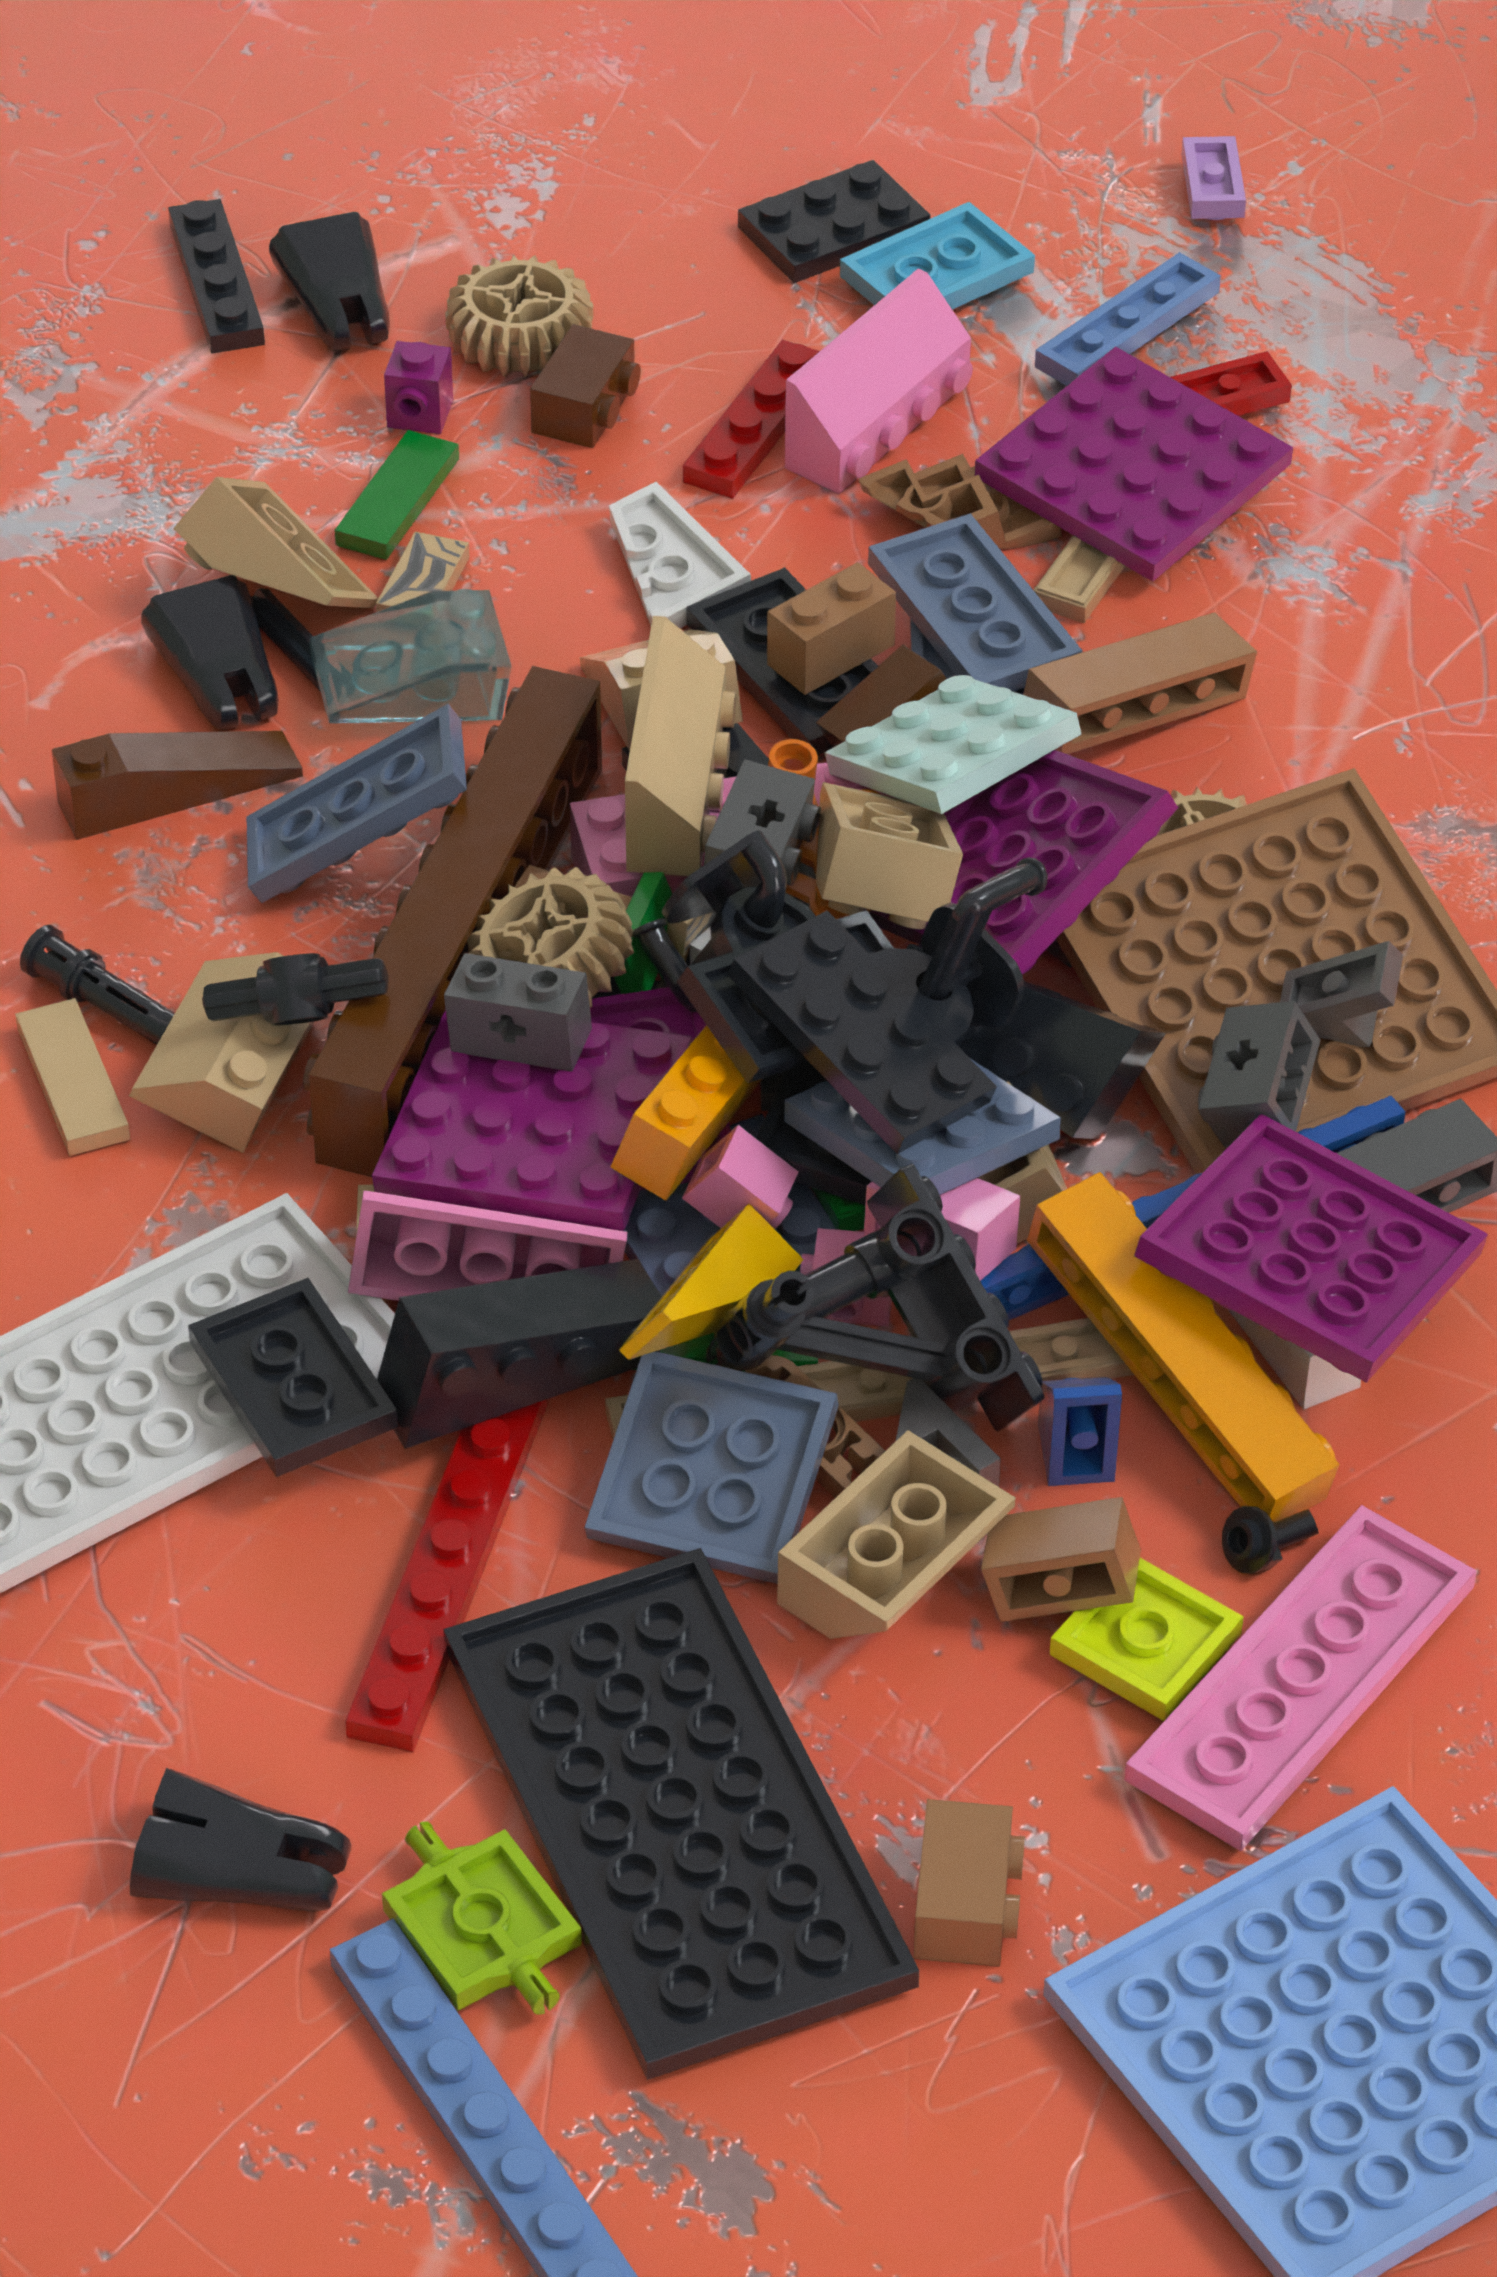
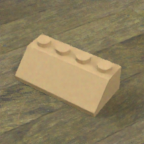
[625,616,736,876]

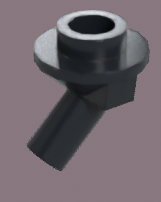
[1222,1506,1319,1574]

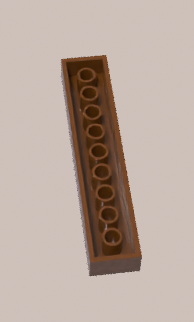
[303,666,602,1177]

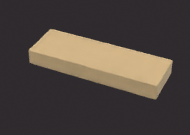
[15,998,130,1156]

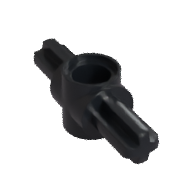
[202,953,389,1026]

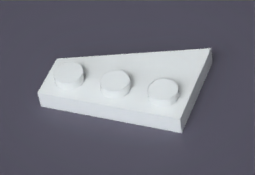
[609,482,751,628]

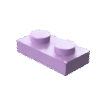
[1181,136,1246,220]

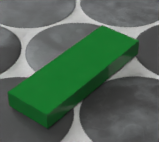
[335,430,459,560]

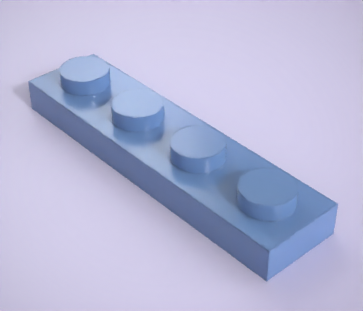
[1035,252,1221,386]

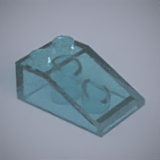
[309,589,512,723]

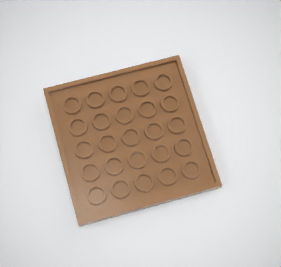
[1056,768,1497,1174]

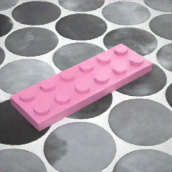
[1124,1505,1476,1851]

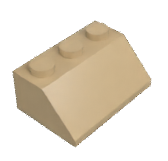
[129,952,314,1153]
[777,1430,1016,1639]

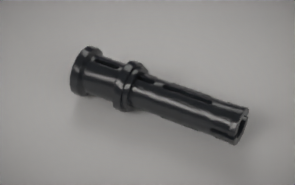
[20,925,175,1045]

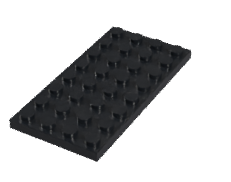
[443,1548,920,2080]

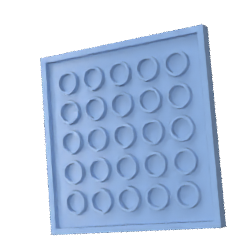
[1043,1786,1497,2277]

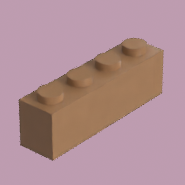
[1023,612,1257,754]

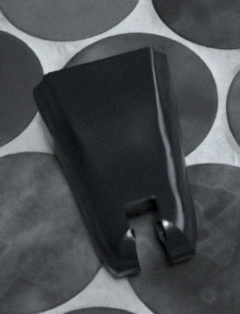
[269,212,390,352]
[141,575,279,731]
[130,1768,351,1911]

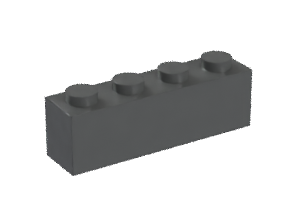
[1337,1099,1497,1213]

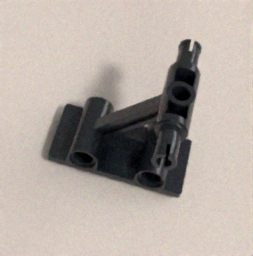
[706,1163,1045,1432]

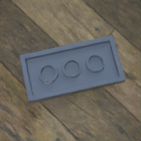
[868,513,1083,692]
[246,704,467,903]

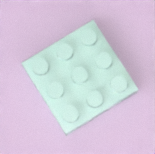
[825,675,1081,814]

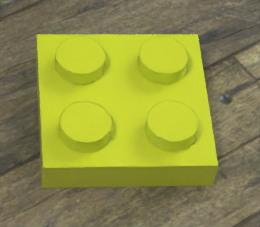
[1049,1558,1244,1721]

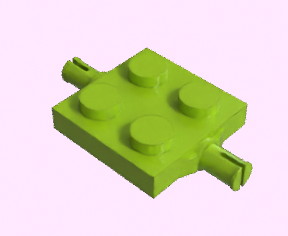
[382,1822,582,2015]

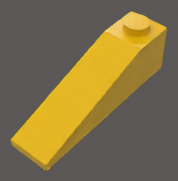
[619,1203,804,1360]

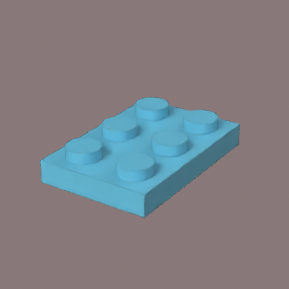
[840,202,1035,310]

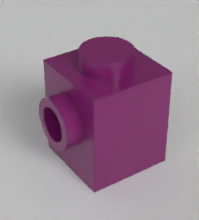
[384,341,453,434]

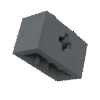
[704,759,821,886]
[444,953,592,1071]
[1198,1001,1320,1148]

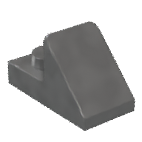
[1280,941,1403,1047]
[896,1378,1001,1487]

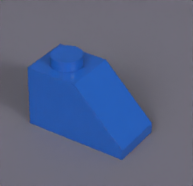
[1038,1377,1122,1486]

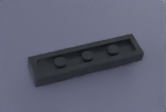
[168,199,265,354]

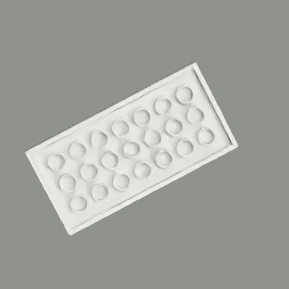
[0,1193,395,1593]

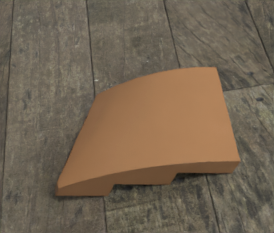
[858,454,1062,549]

